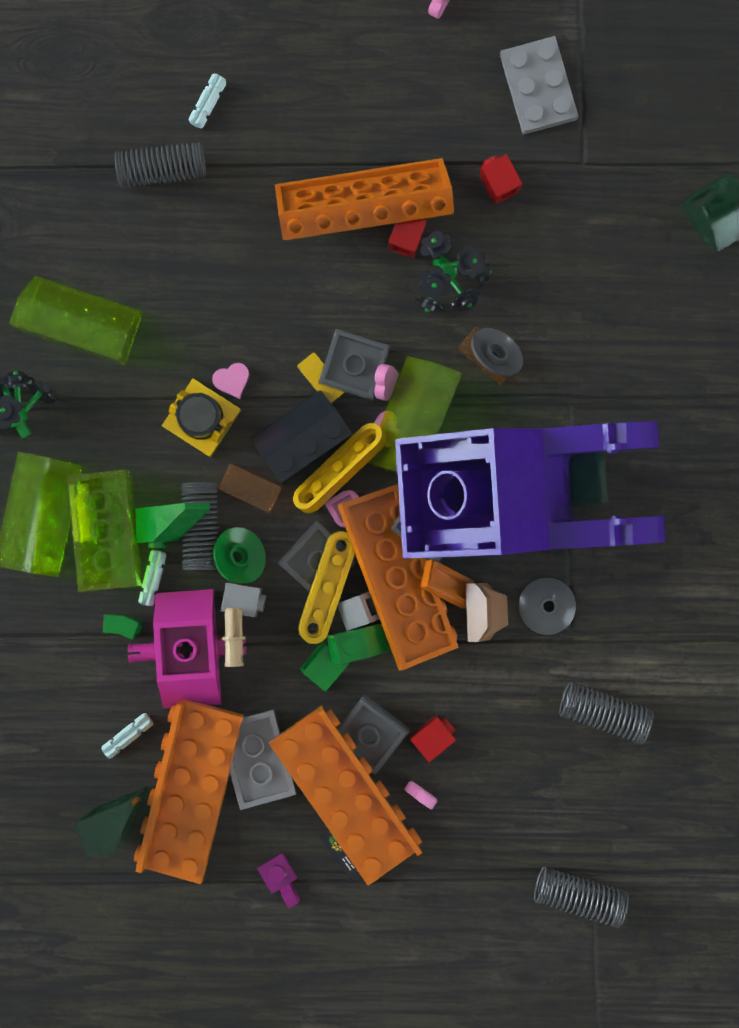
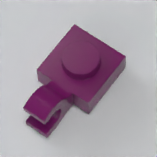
[257,852,300,909]

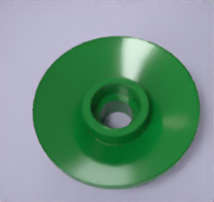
[213,527,266,584]

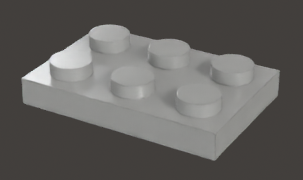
[500,36,579,135]
[230,709,297,810]

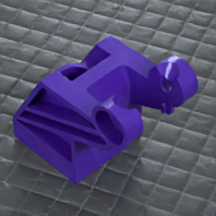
[395,421,666,558]

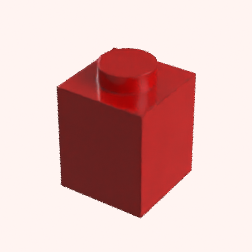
[479,154,522,205]
[388,219,427,259]
[410,715,456,762]

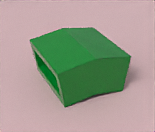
[103,613,145,640]
[299,641,349,692]

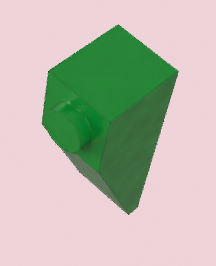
[135,503,210,548]
[326,623,391,665]

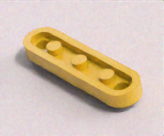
[293,423,387,514]
[298,531,355,644]

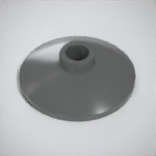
[471,328,523,377]
[518,578,576,635]

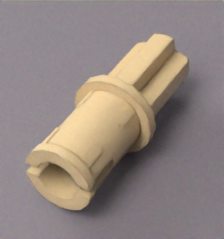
[222,608,246,667]

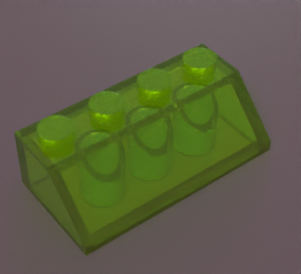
[9,276,143,365]
[368,356,462,475]
[0,451,82,577]
[67,469,143,592]

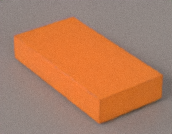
[420,559,474,609]

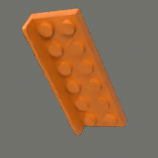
[275,158,454,240]
[338,484,459,671]
[134,699,244,884]
[269,705,422,886]

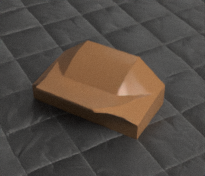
[465,583,508,642]

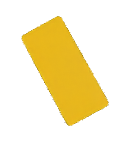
[297,353,345,403]

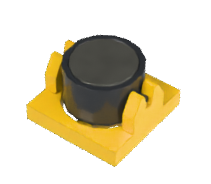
[162,378,241,458]

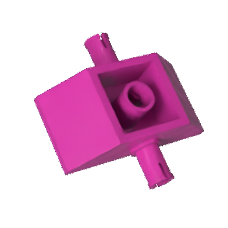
[128,589,246,709]

